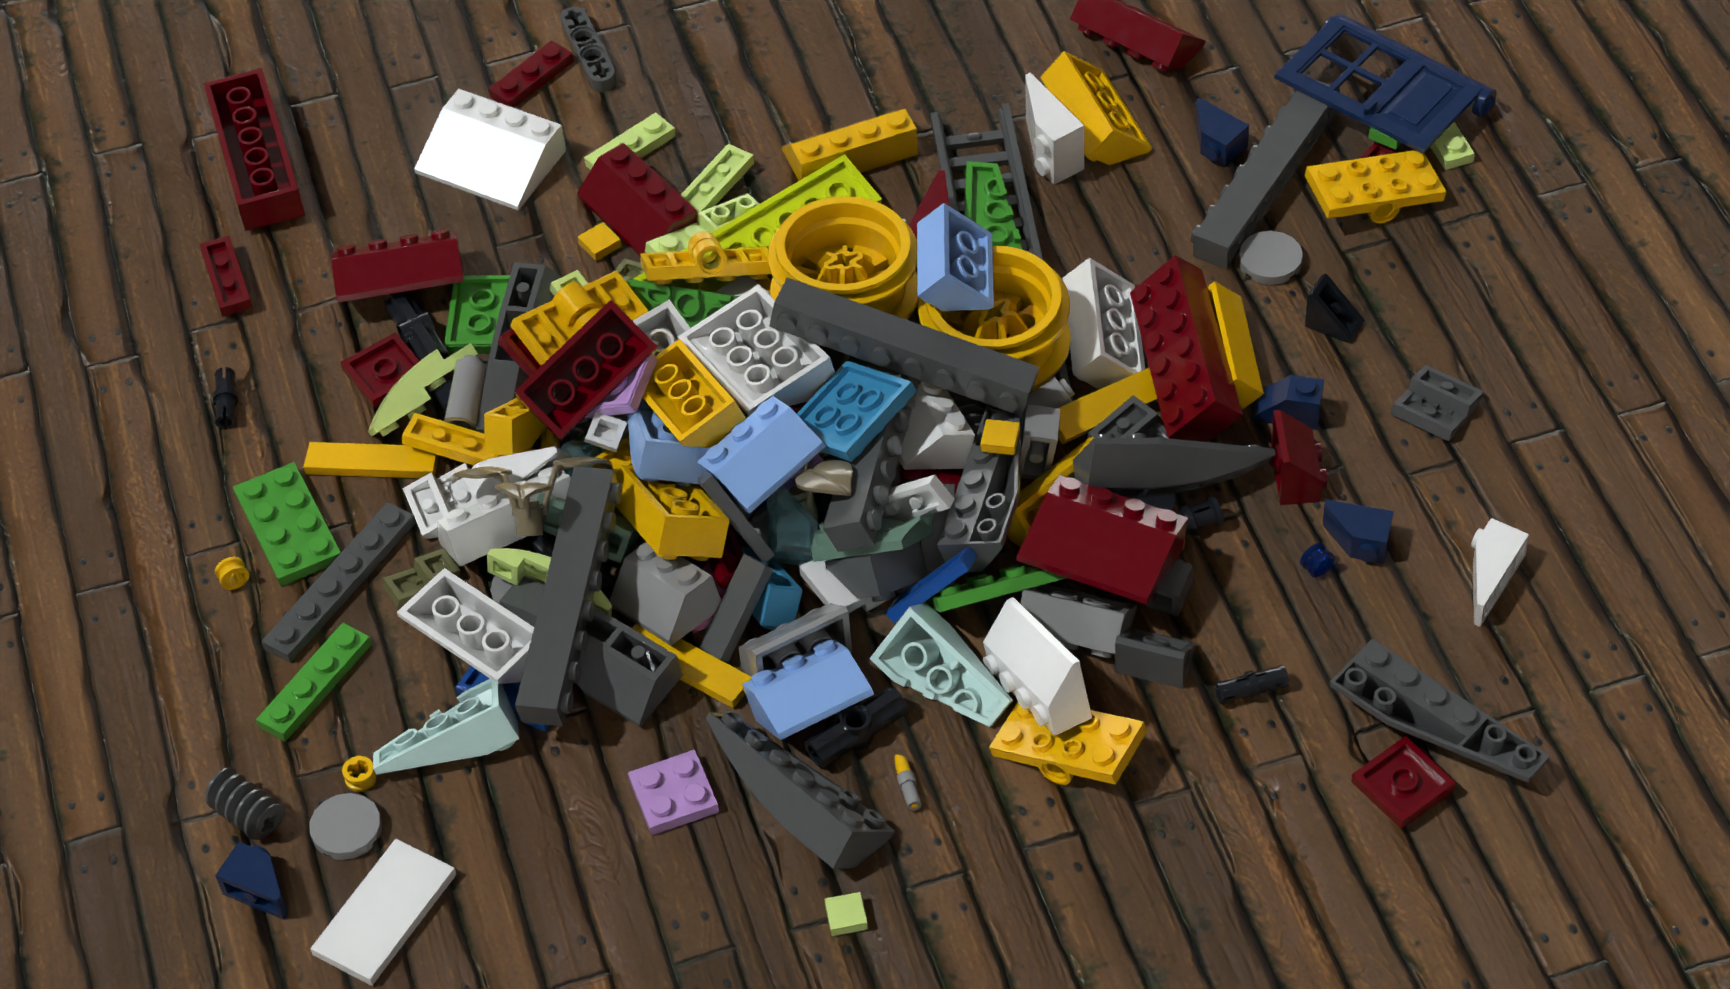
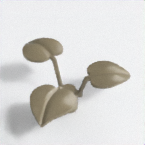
[711,451,853,526]
[452,456,613,536]

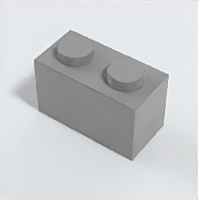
[1020,404,1060,480]

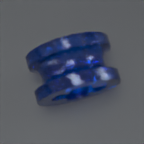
[1300,543,1335,577]

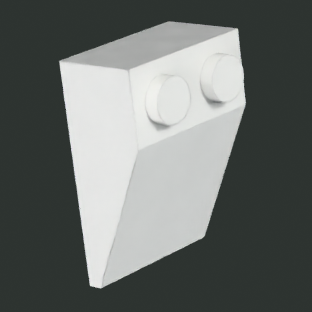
[1025,73,1084,185]

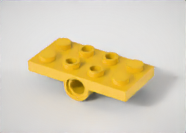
[1305,150,1446,224]
[640,232,771,285]
[510,270,649,365]
[989,702,1147,785]

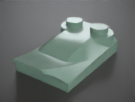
[811,508,938,562]

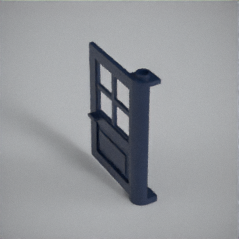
[1274,13,1497,154]

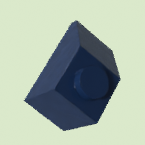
[1195,98,1249,167]
[1252,375,1324,430]
[1323,499,1394,564]
[215,842,288,920]

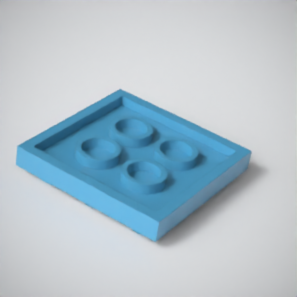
[797,360,917,462]

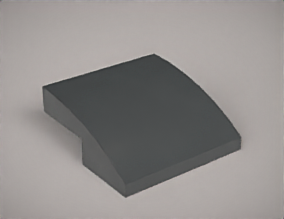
[1390,365,1484,441]
[1088,395,1168,438]

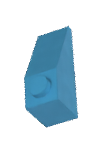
[741,547,803,630]

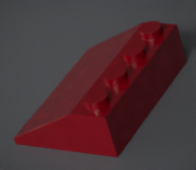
[1016,476,1188,605]

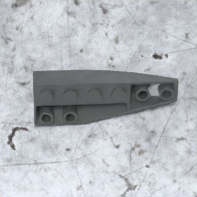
[476,262,562,433]
[937,404,1022,573]
[1073,433,1275,498]
[500,577,683,728]
[1329,639,1550,783]
[706,710,895,869]

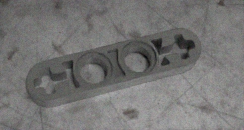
[560,7,616,92]

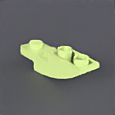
[645,194,759,253]
[368,343,478,437]

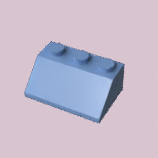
[917,203,994,311]
[697,396,826,514]
[742,640,874,740]

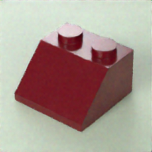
[1271,410,1327,505]

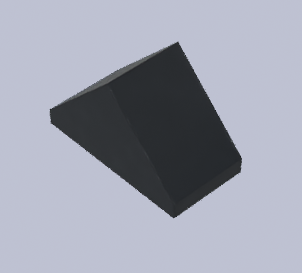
[1305,273,1365,343]

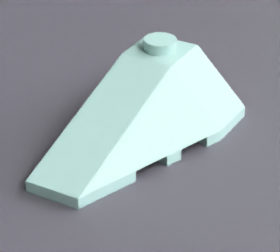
[869,603,1013,727]
[373,679,519,774]

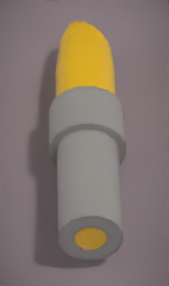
[894,754,921,811]

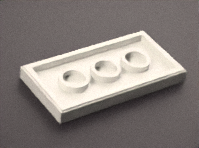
[310,839,456,986]

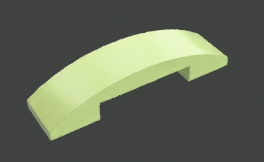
[487,548,612,617]

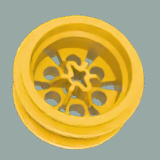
[768,196,919,347]
[918,246,1071,392]

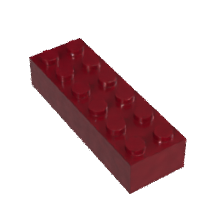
[203,68,305,231]
[1130,255,1243,442]

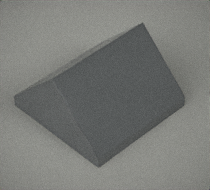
[1115,627,1197,689]

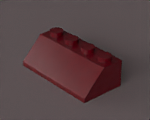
[1069,0,1206,72]
[577,142,697,257]
[331,229,464,303]
[514,300,658,440]

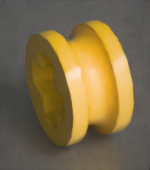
[215,556,249,590]
[342,756,377,792]

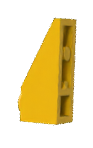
[484,398,546,457]

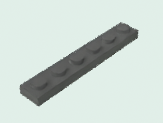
[261,502,416,663]

